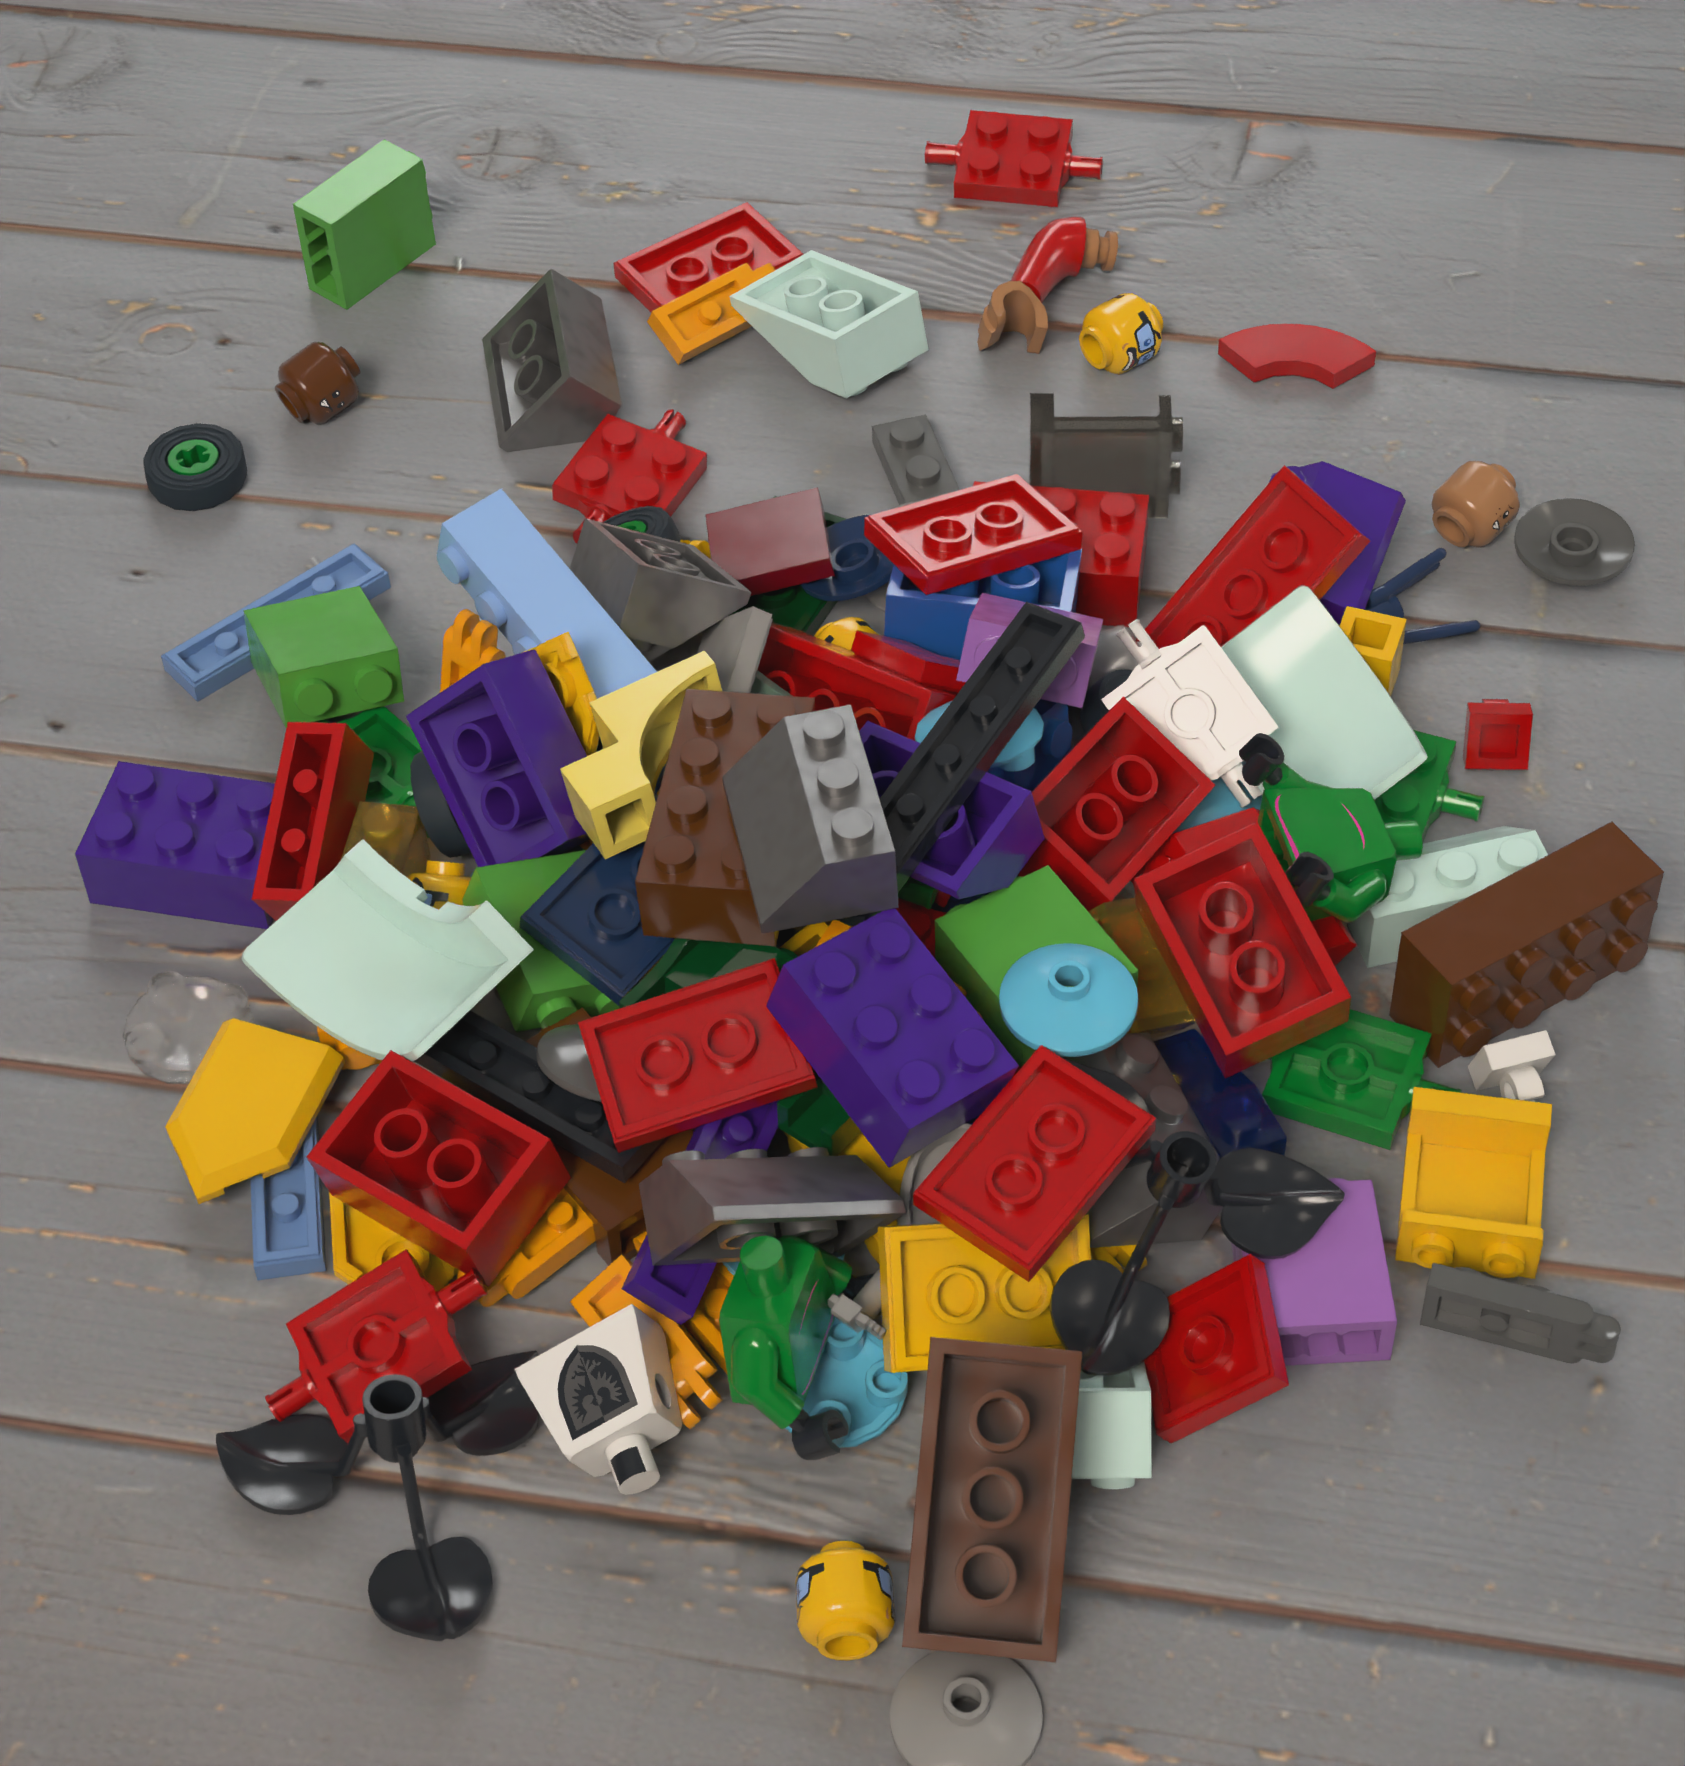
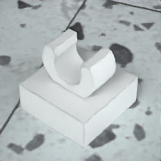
[1467,1030,1555,1102]

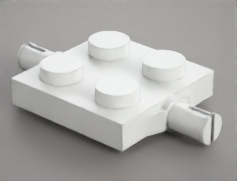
[1101,619,1279,808]

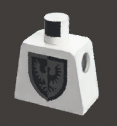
[515,1304,682,1495]

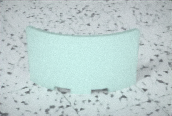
[1221,585,1427,800]
[242,839,534,1062]

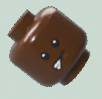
[275,341,361,425]

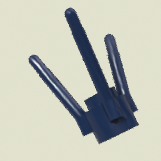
[1365,548,1480,645]

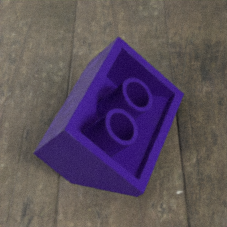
[1269,461,1406,625]
[406,649,590,867]
[859,721,1045,899]

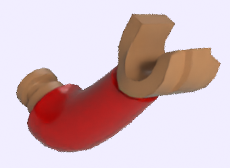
[977,216,1118,354]

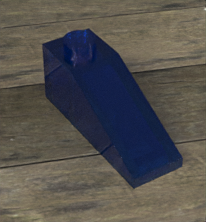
[1154,1028,1287,1159]

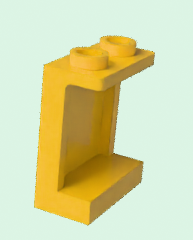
[1395,1087,1552,1279]

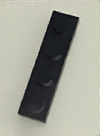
[414,1010,666,1183]

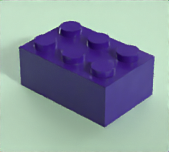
[75,761,275,929]
[766,908,1019,1168]

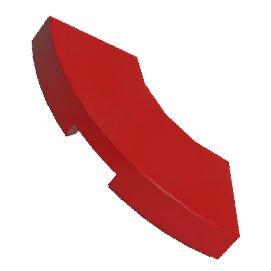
[1218,323,1376,389]

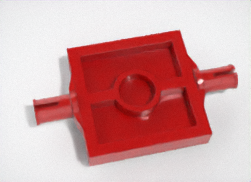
[925,110,1103,207]
[552,409,707,544]
[265,1249,488,1443]

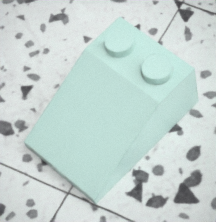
[729,250,929,399]

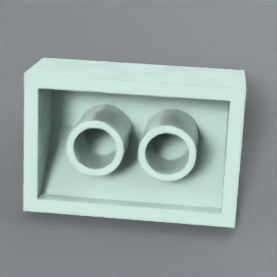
[1348,826,1548,968]
[1072,1361,1152,1489]

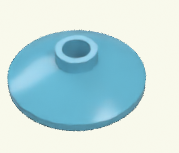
[999,943,1138,1057]

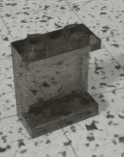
[1029,393,1183,518]

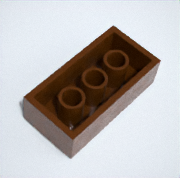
[635,689,816,946]
[1389,822,1664,1068]
[902,1337,1082,1662]

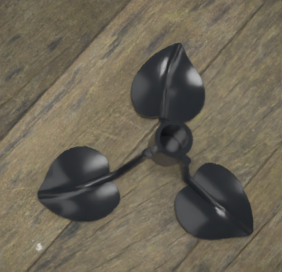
[1050,1057,1345,1376]
[216,1350,540,1641]

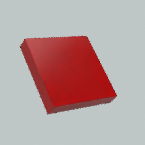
[1144,1254,1289,1444]

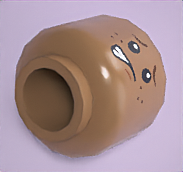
[1432,461,1520,547]

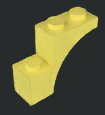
[560,651,722,860]

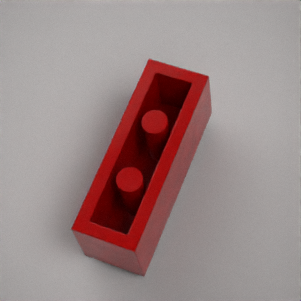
[252,722,374,921]

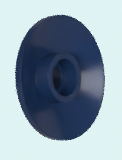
[800,515,894,601]

